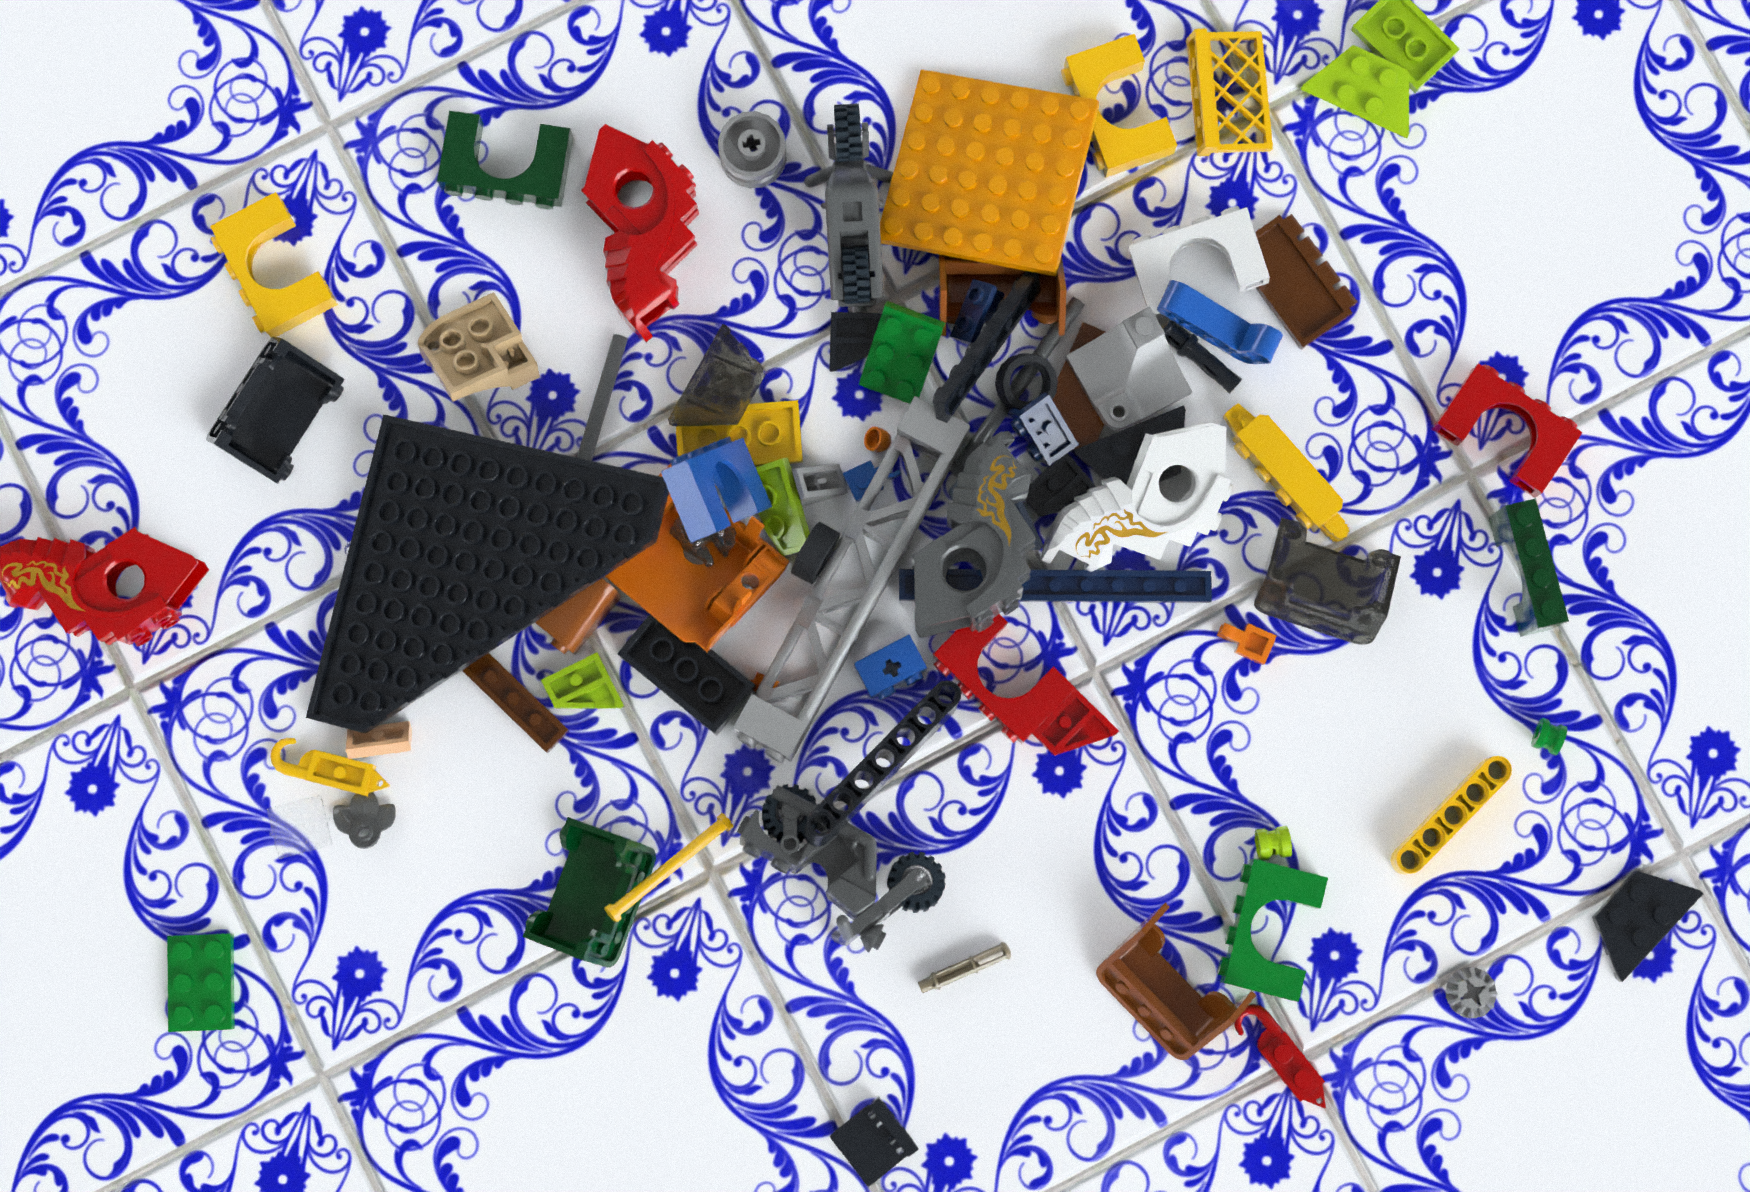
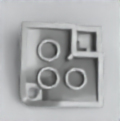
[1065,306,1192,430]

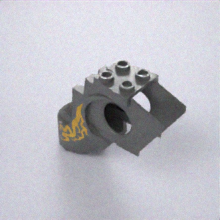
[911,431,1036,638]

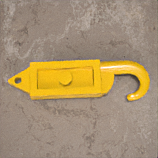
[270,737,390,797]

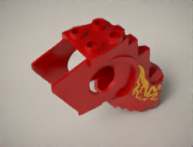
[0,527,210,647]

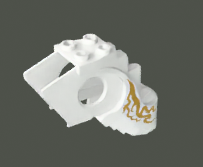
[1041,422,1233,572]

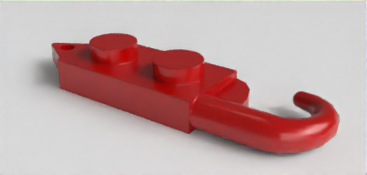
[1234,1004,1326,1108]

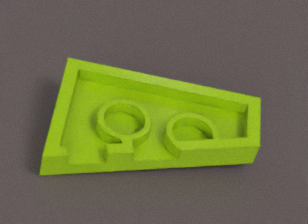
[756,458,810,556]

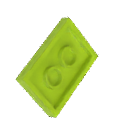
[1351,0,1460,93]

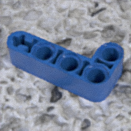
[1157,280,1283,364]

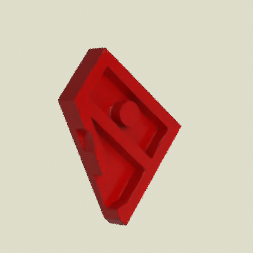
[1032,689,1119,756]

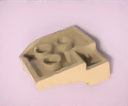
[418,292,540,401]

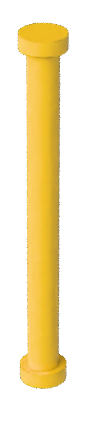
[604,813,734,923]

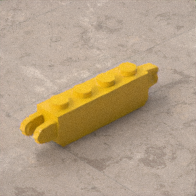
[1223,403,1350,543]

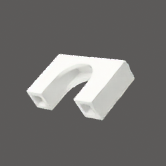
[1128,206,1270,319]

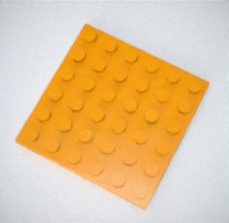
[880,69,1099,276]

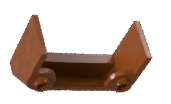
[939,255,1067,336]
[1096,902,1256,1060]

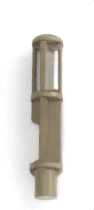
[917,942,1011,994]

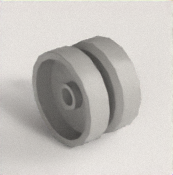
[718,111,787,188]

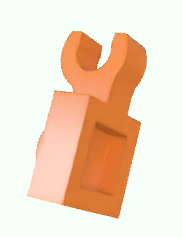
[1216,623,1277,665]

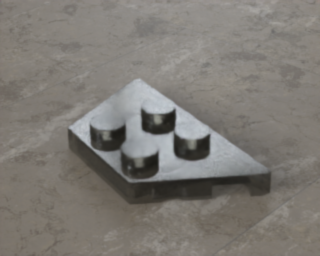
[668,324,765,426]

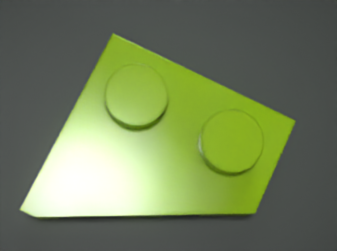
[541,652,625,709]

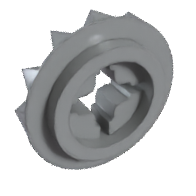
[1446,967,1498,1018]

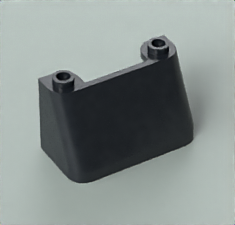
[206,337,345,484]

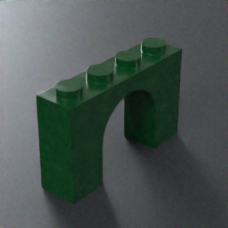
[437,110,574,210]
[1488,498,1569,637]

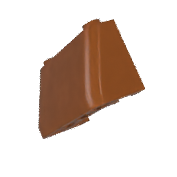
[535,578,622,655]

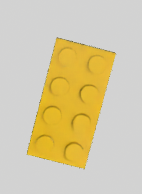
[674,400,803,467]

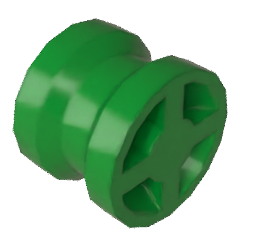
[1531,718,1567,756]

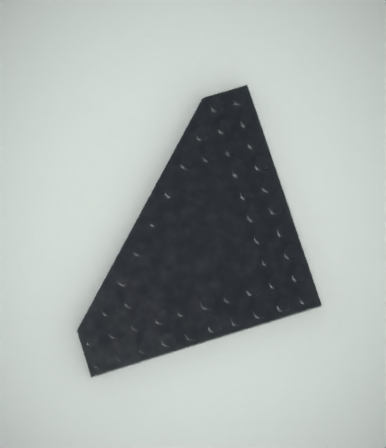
[306,414,669,733]

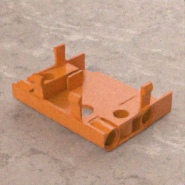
[605,464,790,652]

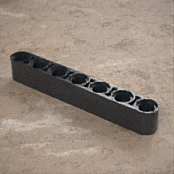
[804,680,961,847]

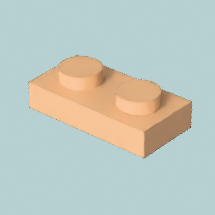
[346,721,412,759]

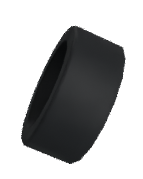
[995,353,1058,410]
[791,522,840,585]

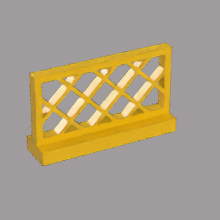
[1186,29,1273,156]

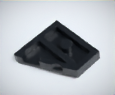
[829,312,882,372]

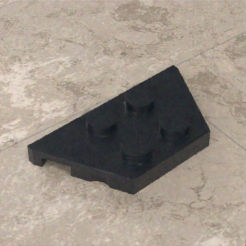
[1073,405,1186,485]
[1592,871,1704,982]

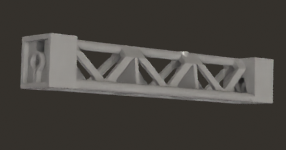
[733,396,970,763]

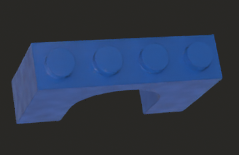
[660,436,772,543]

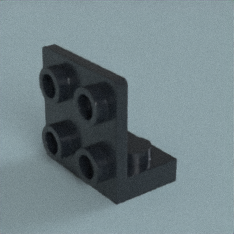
[830,1096,919,1186]

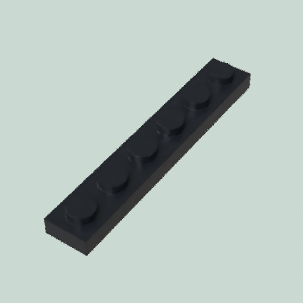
[932,271,1041,423]

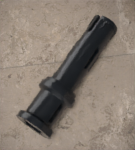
[1163,320,1242,394]

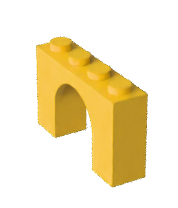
[1061,33,1177,178]
[210,192,338,338]

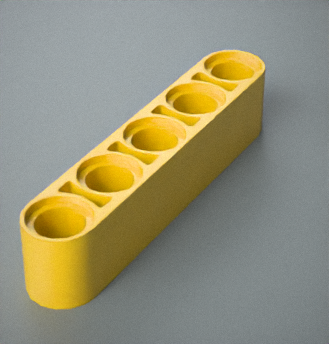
[1390,756,1512,875]

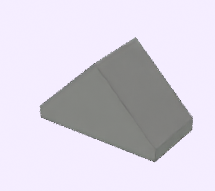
[792,464,848,507]

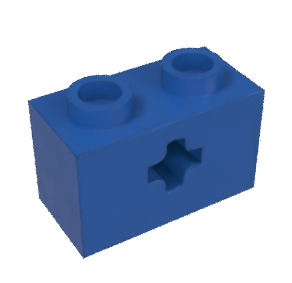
[854,634,927,700]

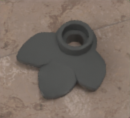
[333,792,396,849]

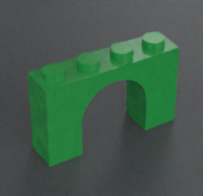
[1217,859,1328,1002]

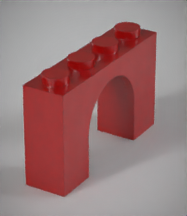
[1432,363,1583,498]
[933,614,1076,744]

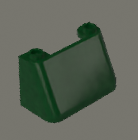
[523,817,656,968]

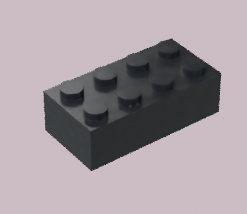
[617,615,756,736]

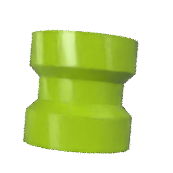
[1254,825,1292,860]

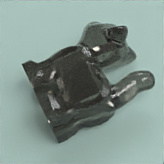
[669,517,737,568]

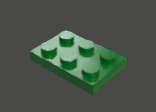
[858,301,946,404]
[167,933,235,1032]

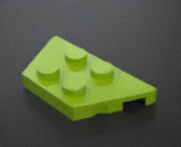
[1300,45,1409,139]

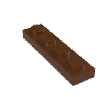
[462,653,570,753]

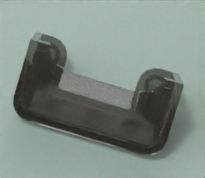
[1254,517,1401,645]

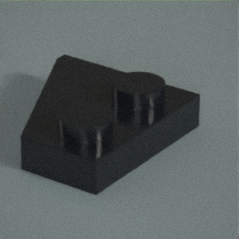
[1025,453,1096,517]

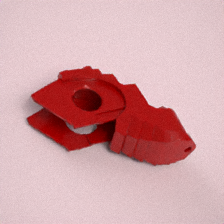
[581,124,700,343]

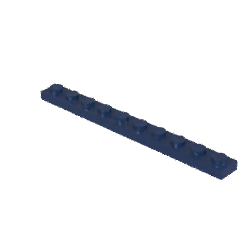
[899,569,1212,603]

